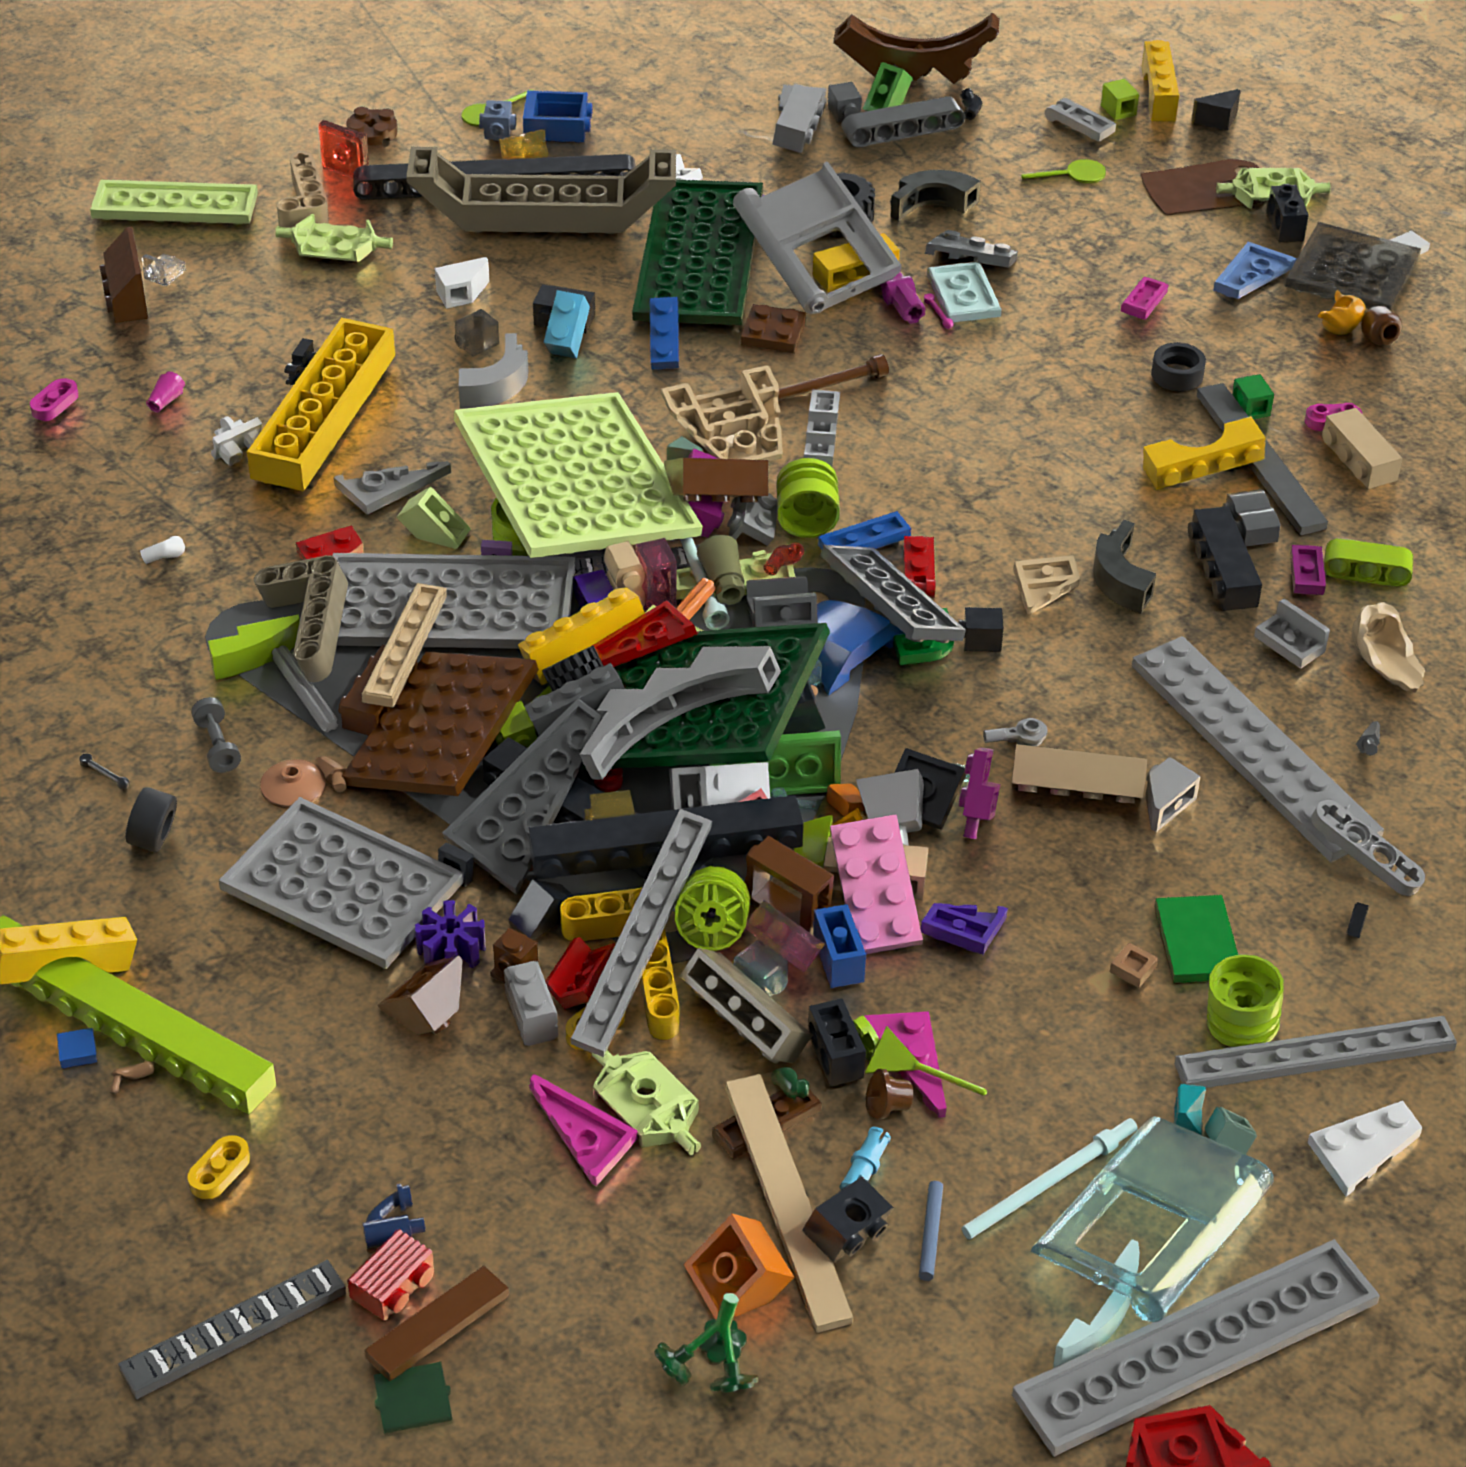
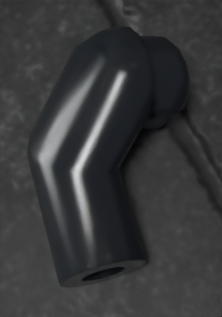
[960,88,983,120]

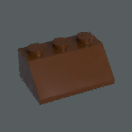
[99,226,148,323]
[664,458,768,503]

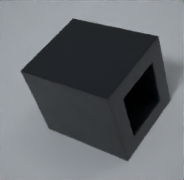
[958,607,1004,652]

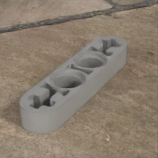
[1311,799,1425,896]

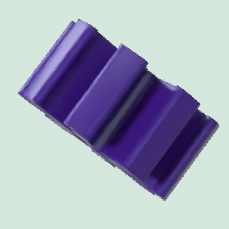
[415,900,486,968]

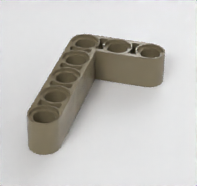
[254,555,348,682]

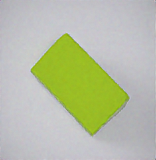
[794,815,833,869]

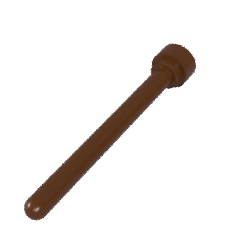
[778,354,889,401]

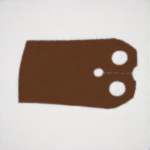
[1140,159,1265,214]

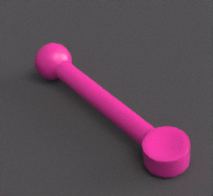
[924,293,954,329]

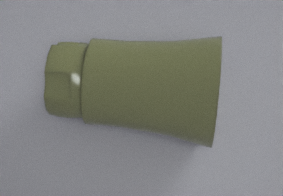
[697,535,745,605]

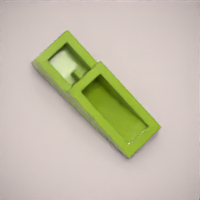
[208,615,300,680]

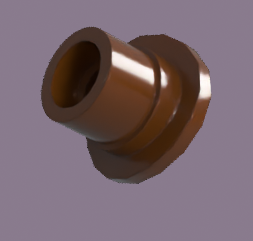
[865,1068,913,1119]

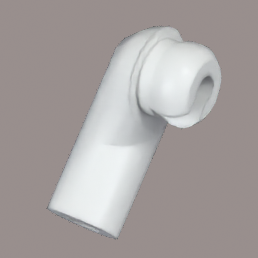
[140,536,185,564]

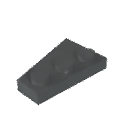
[925,230,1018,268]

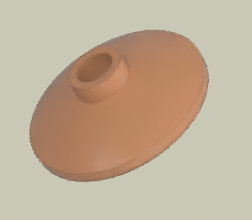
[260,759,326,808]

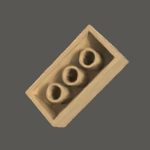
[1012,744,1147,804]

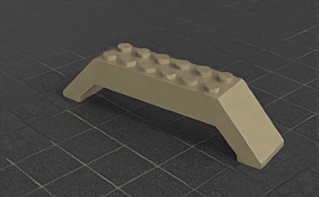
[407,147,676,234]

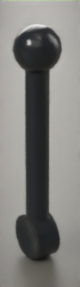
[79,753,130,790]

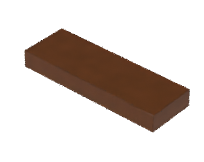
[712,1089,822,1159]

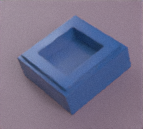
[57,1028,97,1069]

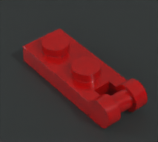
[903,536,936,598]

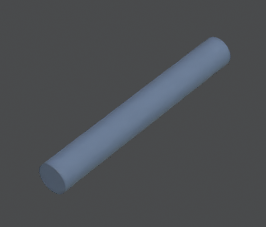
[919,1181,943,1281]

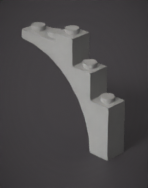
[579,646,781,779]

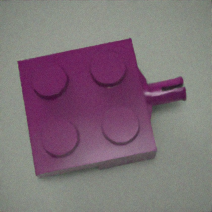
[959,747,1001,839]

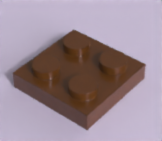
[741,304,806,353]

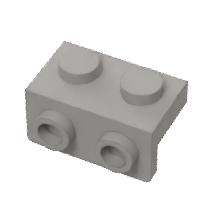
[727,493,778,546]
[1254,599,1330,668]

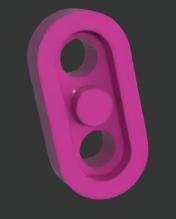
[30,378,79,421]
[1304,403,1363,431]

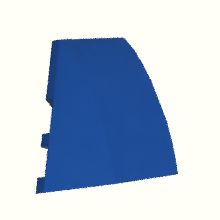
[811,600,905,695]

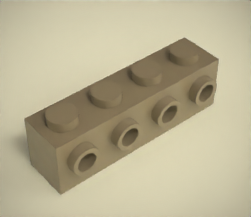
[680,948,813,1063]

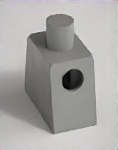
[856,769,924,845]

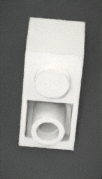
[435,257,489,309]

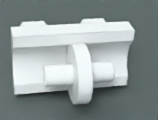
[211,416,262,466]

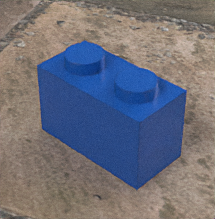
[813,904,866,988]

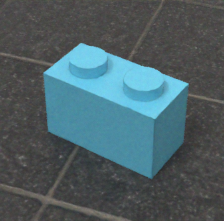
[543,290,590,359]

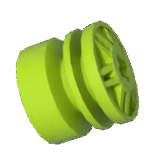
[776,458,840,538]
[675,866,750,951]
[1206,954,1284,1047]

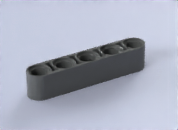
[841,96,966,147]

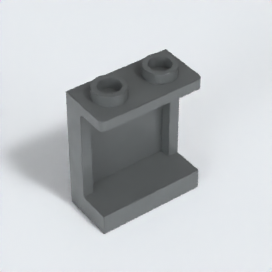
[746,576,818,627]

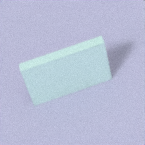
[927,262,1001,322]

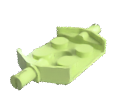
[1216,168,1331,208]
[275,214,393,262]
[592,1050,701,1155]

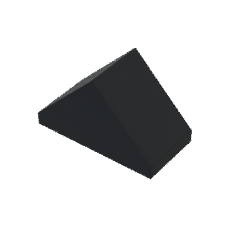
[1191,89,1241,131]
[508,879,574,940]

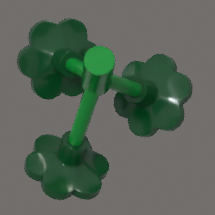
[654,1293,759,1393]

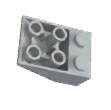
[669,762,770,810]

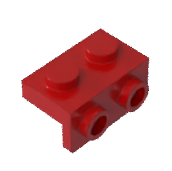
[545,937,616,1009]

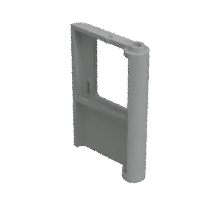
[733,161,901,314]

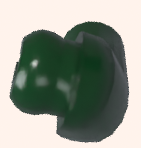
[771,1067,809,1100]

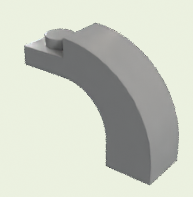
[459,333,529,409]

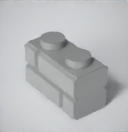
[504,961,558,1046]

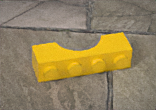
[1141,40,1180,121]
[1143,416,1266,490]
[0,917,137,984]

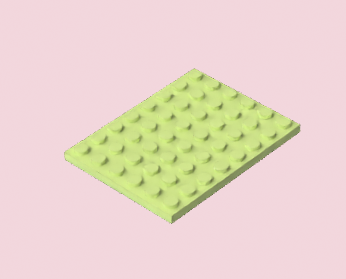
[454,392,703,558]

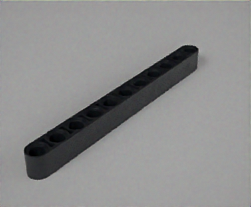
[353,154,636,200]

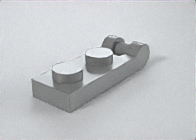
[1045,98,1116,142]

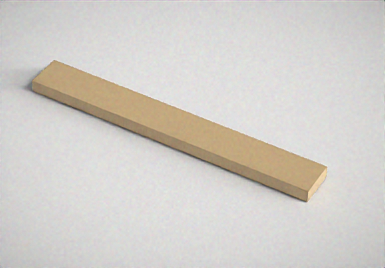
[725,1074,853,1333]

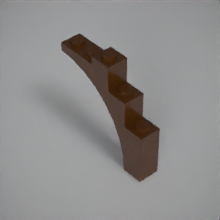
[833,13,1000,84]

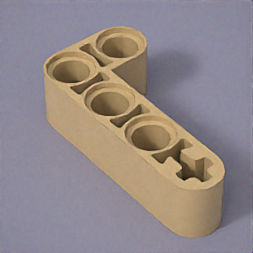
[277,151,329,228]

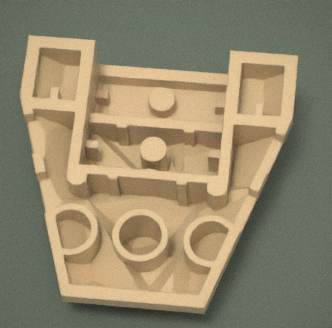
[661,365,782,462]

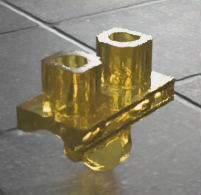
[499,129,549,159]

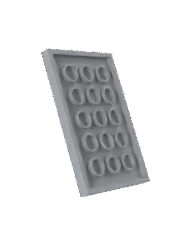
[219,797,464,969]

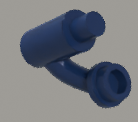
[363,1183,426,1249]

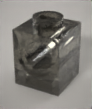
[454,309,499,357]

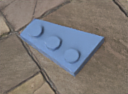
[1213,242,1297,299]

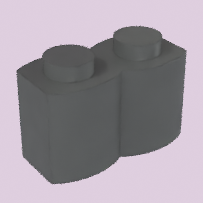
[1222,489,1280,546]

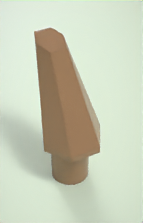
[315,756,346,792]

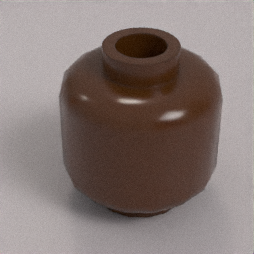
[1360,306,1402,346]

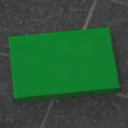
[1154,895,1238,983]

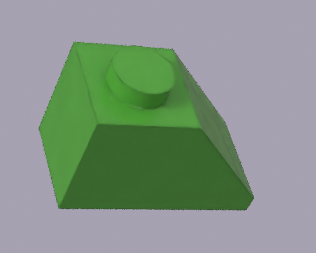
[863,62,913,111]

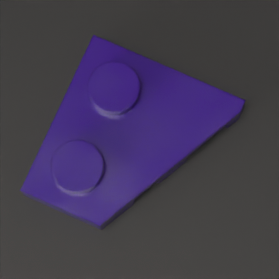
[920,903,1008,955]

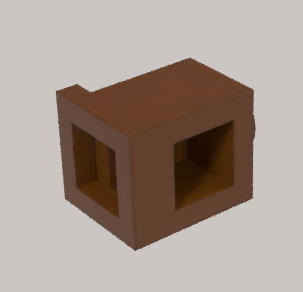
[490,927,539,984]

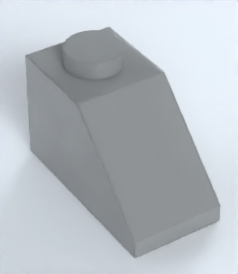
[1146,757,1201,832]

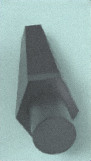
[1356,721,1380,756]

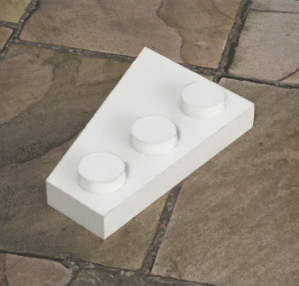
[1308,1101,1422,1197]

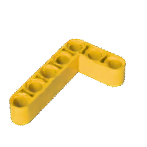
[560,888,680,1040]

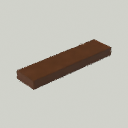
[365,1266,509,1381]

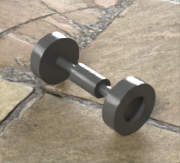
[191,697,241,773]

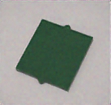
[374,1362,452,1434]

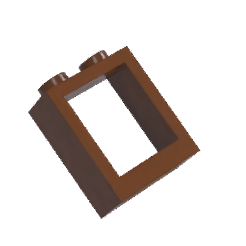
[744,836,834,940]

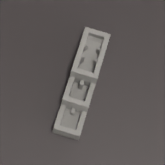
[804,390,840,467]

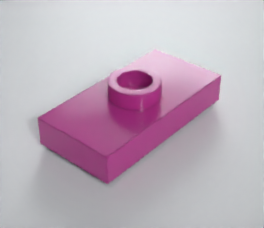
[1120,276,1169,320]

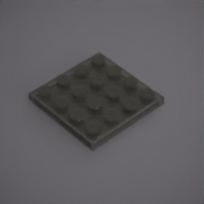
[1285,222,1421,311]

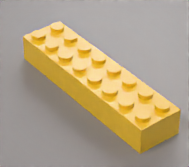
[247,318,395,491]

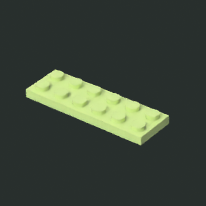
[90,180,258,225]

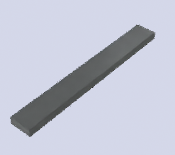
[1196,383,1328,535]

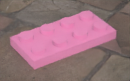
[830,814,923,954]

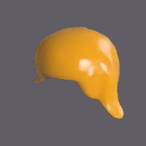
[1317,290,1365,335]

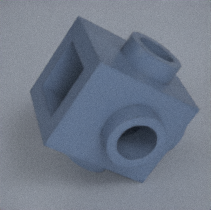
[479,100,516,141]

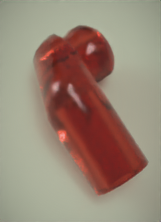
[764,542,804,576]

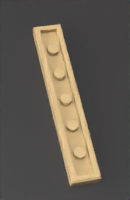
[362,583,447,708]

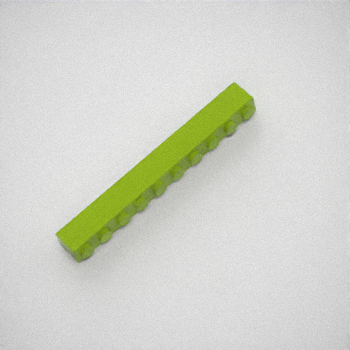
[0,915,277,1115]

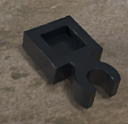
[284,338,316,386]

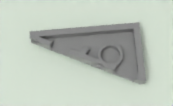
[334,461,451,515]

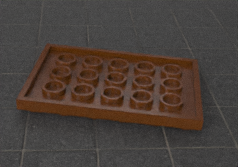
[342,652,539,796]

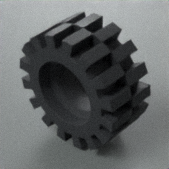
[542,645,603,692]

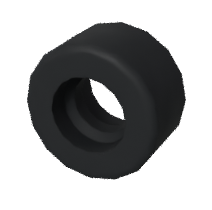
[125,787,177,852]

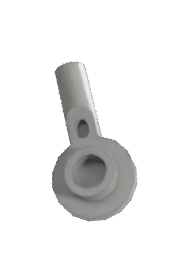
[983,718,1047,747]

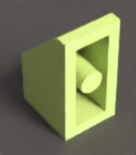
[396,486,471,549]

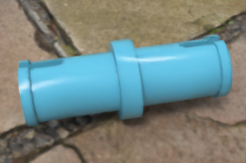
[840,1127,891,1190]

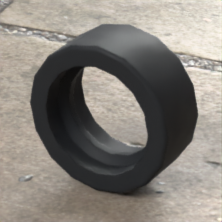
[1151,342,1206,391]

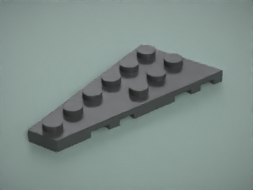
[442,699,602,895]

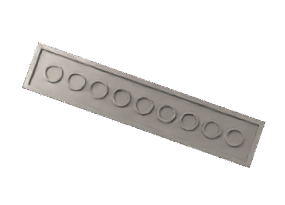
[1132,636,1384,862]
[1012,1239,1380,1456]

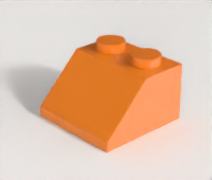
[683,1214,795,1320]

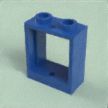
[523,90,593,142]

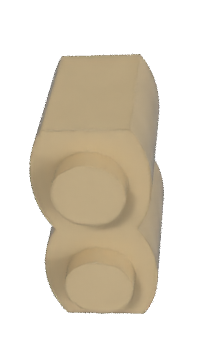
[604,541,646,607]

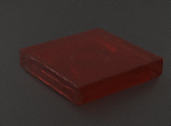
[318,120,369,183]

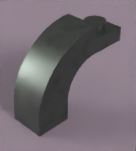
[890,170,981,221]
[1093,520,1156,614]

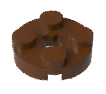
[346,107,398,146]

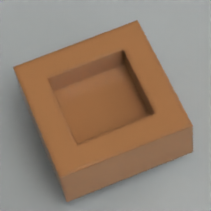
[1110,943,1158,988]

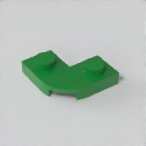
[893,608,954,665]

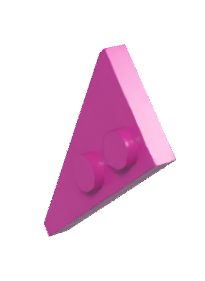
[863,1011,947,1118]
[529,1074,637,1186]

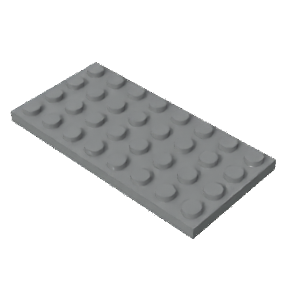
[332,553,575,649]

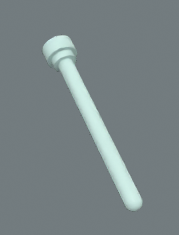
[680,537,730,630]

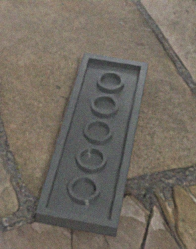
[820,545,966,643]

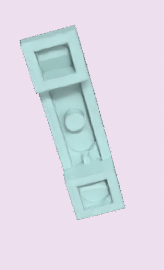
[1053,1239,1139,1368]

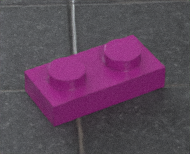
[1290,545,1326,595]

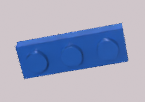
[650,297,679,370]
[818,511,912,550]

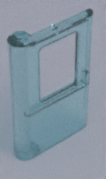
[1031,1117,1274,1322]

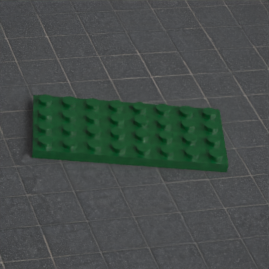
[632,179,763,325]

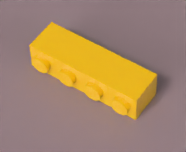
[518,587,645,685]

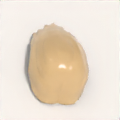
[1352,602,1425,693]

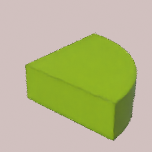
[853,1015,880,1062]

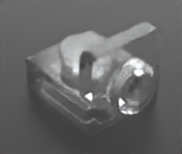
[141,253,186,286]

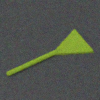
[865,1026,987,1096]

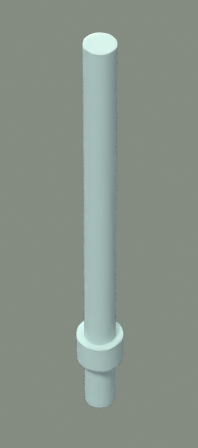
[961,1118,1138,1240]

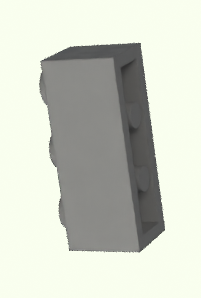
[772,84,825,153]

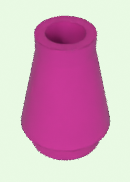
[146,371,185,413]

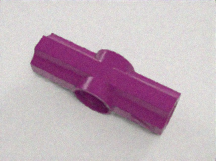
[880,271,926,324]

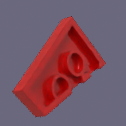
[592,600,698,667]

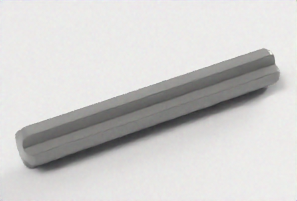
[272,645,338,732]

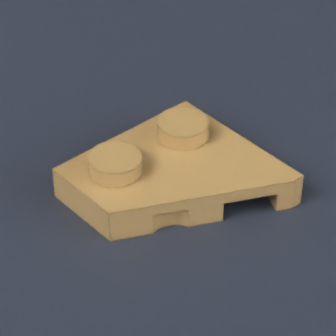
[1013,555,1081,614]

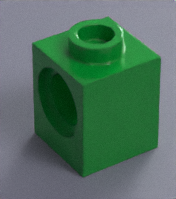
[1232,374,1274,420]

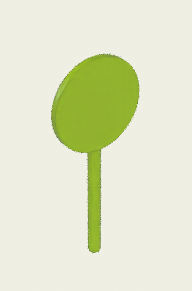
[462,89,534,126]
[1021,159,1106,183]

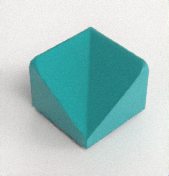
[1174,1084,1206,1137]

